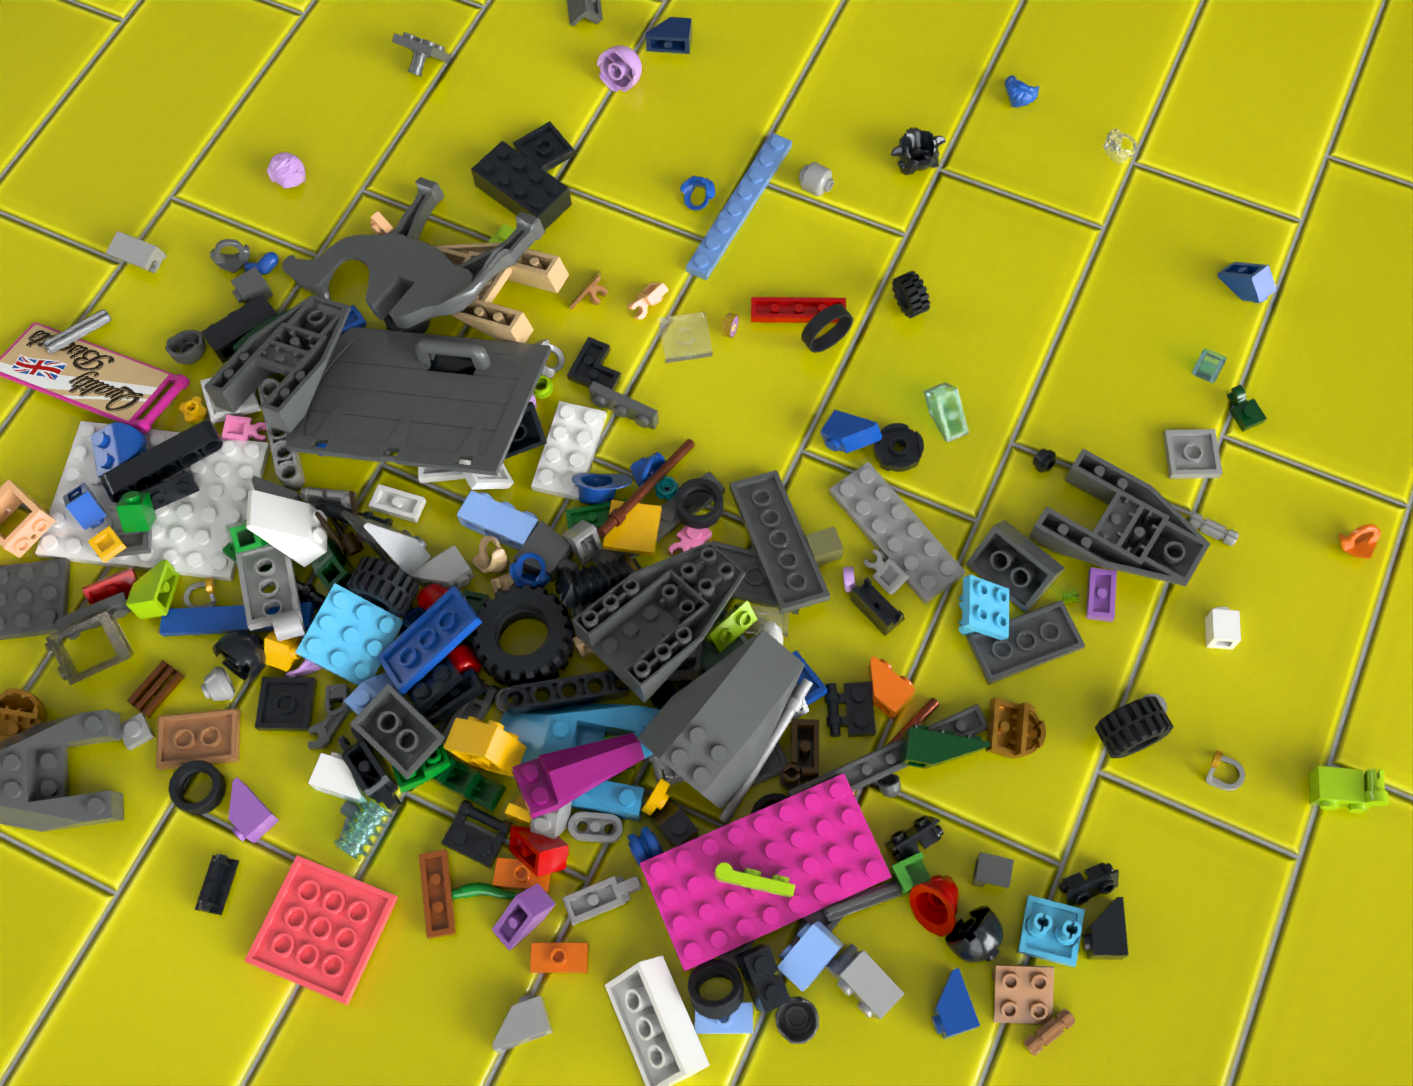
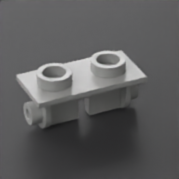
[300,487,356,509]

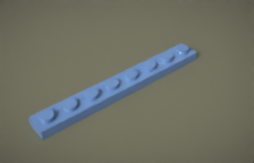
[686,133,792,281]

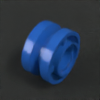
[627,826,664,866]

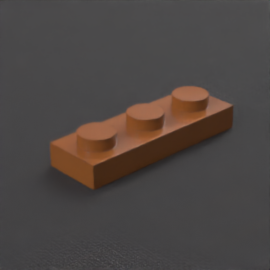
[419,849,457,939]

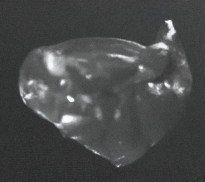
[1103,129,1138,164]

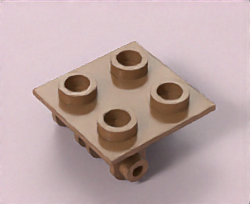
[992,965,1054,1024]

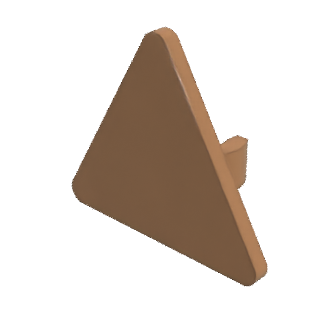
[569,270,608,310]

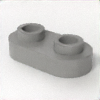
[568,812,623,844]

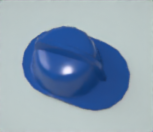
[572,473,633,505]

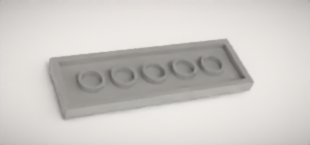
[829,462,965,604]

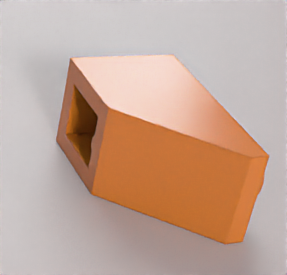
[868,656,915,720]

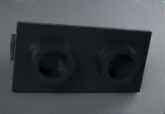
[141,470,200,510]
[884,815,944,863]
[195,854,239,916]
[1058,862,1119,906]

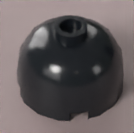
[212,631,266,682]
[945,906,1003,963]

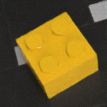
[443,716,527,777]

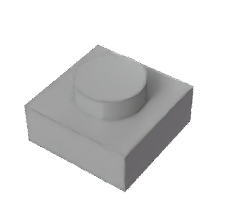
[120,713,155,751]

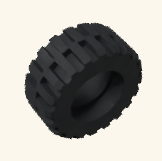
[472,584,575,687]

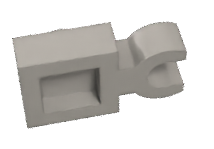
[864,549,910,595]

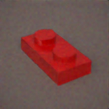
[82,567,139,605]

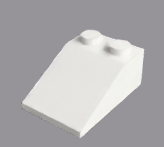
[246,490,327,567]

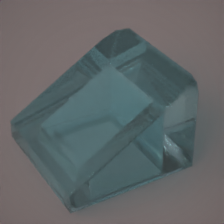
[1192,348,1227,383]

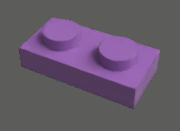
[1086,567,1117,622]

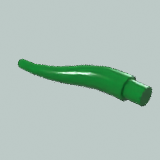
[451,882,519,900]

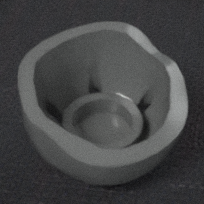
[165,330,206,365]

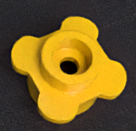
[179,396,208,423]

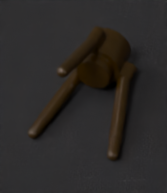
[315,491,364,557]

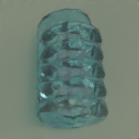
[333,800,393,862]

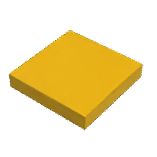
[603,500,662,556]

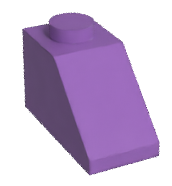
[229,777,279,843]
[492,883,556,951]

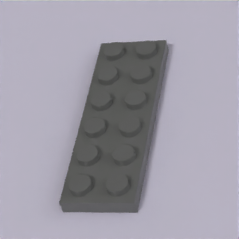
[729,470,830,614]

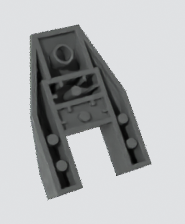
[204,295,351,433]
[1029,449,1210,586]
[0,709,124,832]

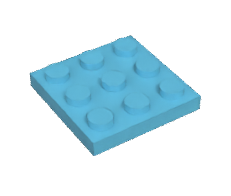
[295,583,403,686]

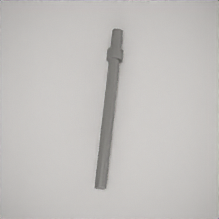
[719,678,813,824]

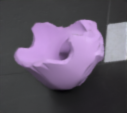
[267,152,306,189]

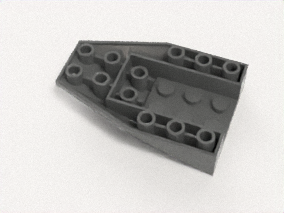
[572,541,746,703]

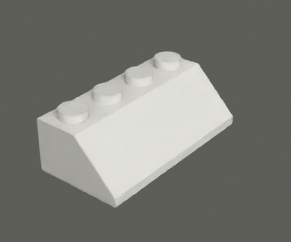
[605,955,710,1086]

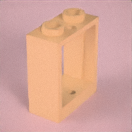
[0,479,56,558]

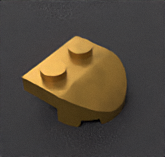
[0,688,47,741]
[986,698,1046,758]

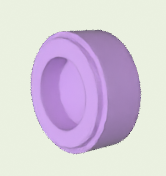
[843,566,855,593]

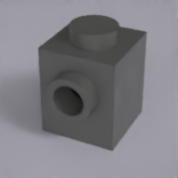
[231,267,273,304]

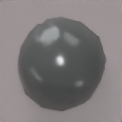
[775,996,820,1044]

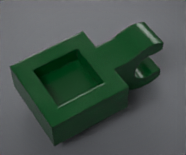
[1227,385,1267,432]

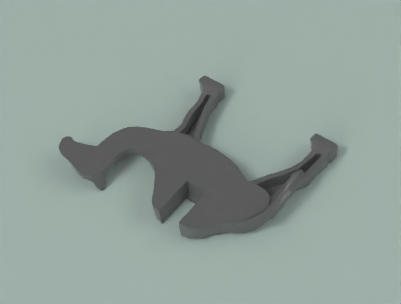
[282,177,545,329]

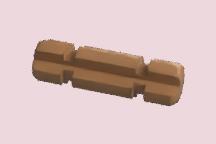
[1023,1009,1075,1056]

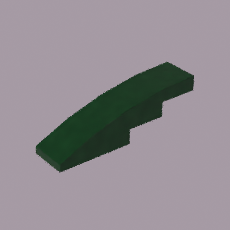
[430,755,507,812]

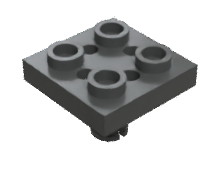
[392,32,451,76]

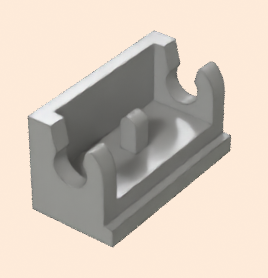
[106,231,167,273]

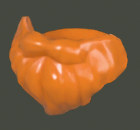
[1339,524,1381,559]

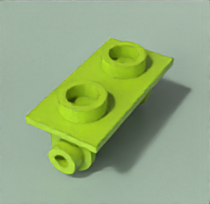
[704,600,758,653]

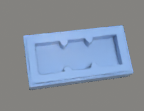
[695,1002,753,1034]

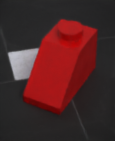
[509,825,569,877]

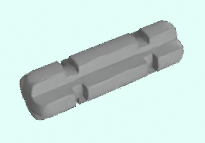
[1188,513,1239,546]

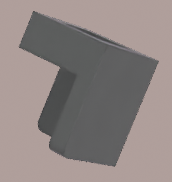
[972,852,1014,888]

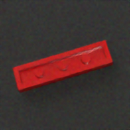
[751,297,846,323]

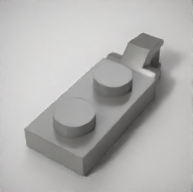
[562,876,642,926]

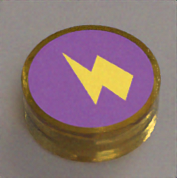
[722,313,739,338]

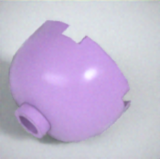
[597,45,642,92]

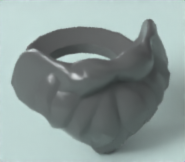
[210,239,250,273]

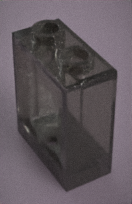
[45,608,134,685]

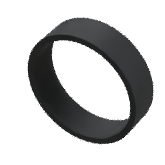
[801,304,853,353]

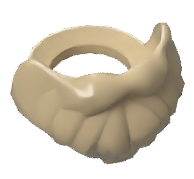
[472,535,510,573]

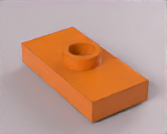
[493,857,552,893]
[530,943,589,973]

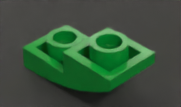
[392,743,451,793]

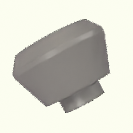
[201,667,235,701]

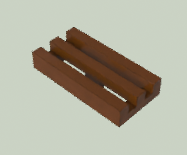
[127,660,185,718]

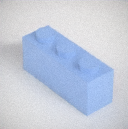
[457,490,539,551]

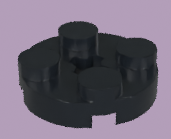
[873,423,924,472]

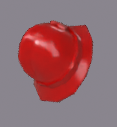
[909,875,959,937]

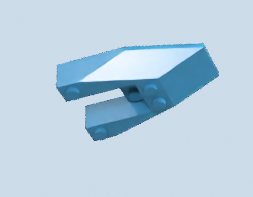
[500,703,660,822]

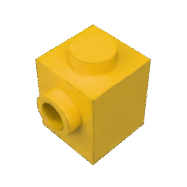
[264,630,302,671]

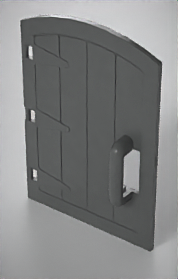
[286,327,551,476]

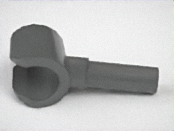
[339,801,361,842]

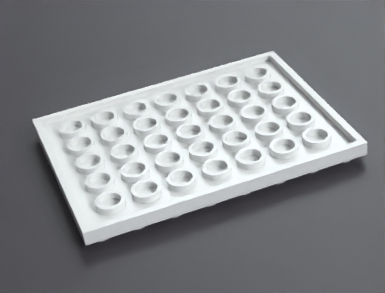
[35,421,271,581]

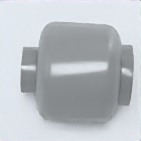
[799,162,834,197]

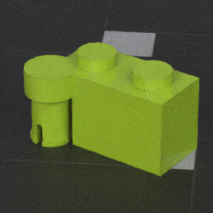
[1309,766,1389,813]

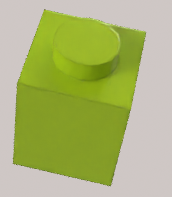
[126,559,181,619]

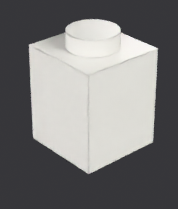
[1205,607,1241,649]

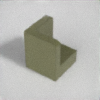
[805,527,843,566]

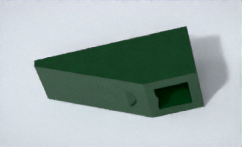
[311,534,355,591]
[900,725,990,769]

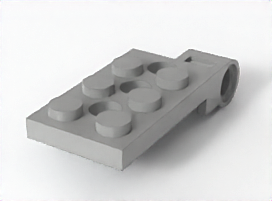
[235,544,306,641]

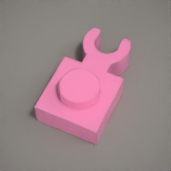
[222,415,267,442]
[669,525,712,556]

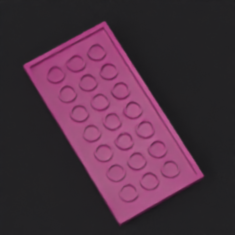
[640,773,892,971]

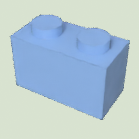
[777,921,844,992]

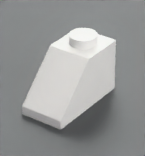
[308,752,367,806]

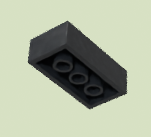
[471,141,572,230]

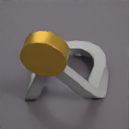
[183,577,216,608]
[1206,750,1245,791]

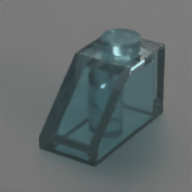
[923,382,969,442]

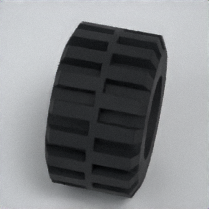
[346,556,420,617]
[1095,696,1174,758]

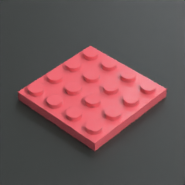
[244,855,398,1005]

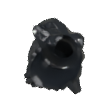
[891,127,946,175]

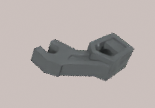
[308,684,352,750]

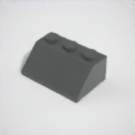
[966,520,1065,613]

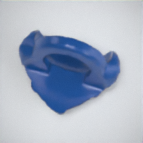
[1004,75,1039,108]
[680,176,715,211]
[630,452,666,490]
[509,552,550,590]

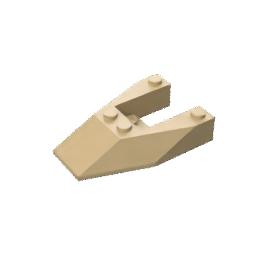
[435,242,569,343]

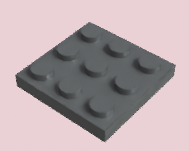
[0,558,71,640]

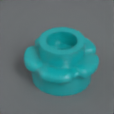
[655,477,679,500]

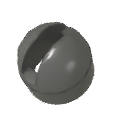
[878,774,901,798]

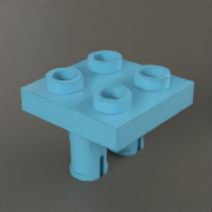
[958,575,1009,640]
[1017,895,1085,968]

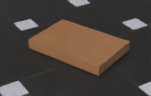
[156,708,241,770]

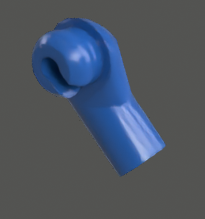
[245,252,278,275]

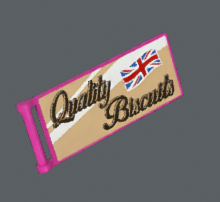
[0,322,190,435]

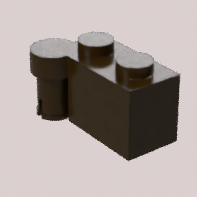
[780,719,819,791]

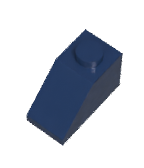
[646,17,692,54]

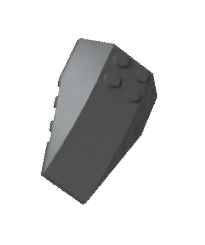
[637,629,805,809]

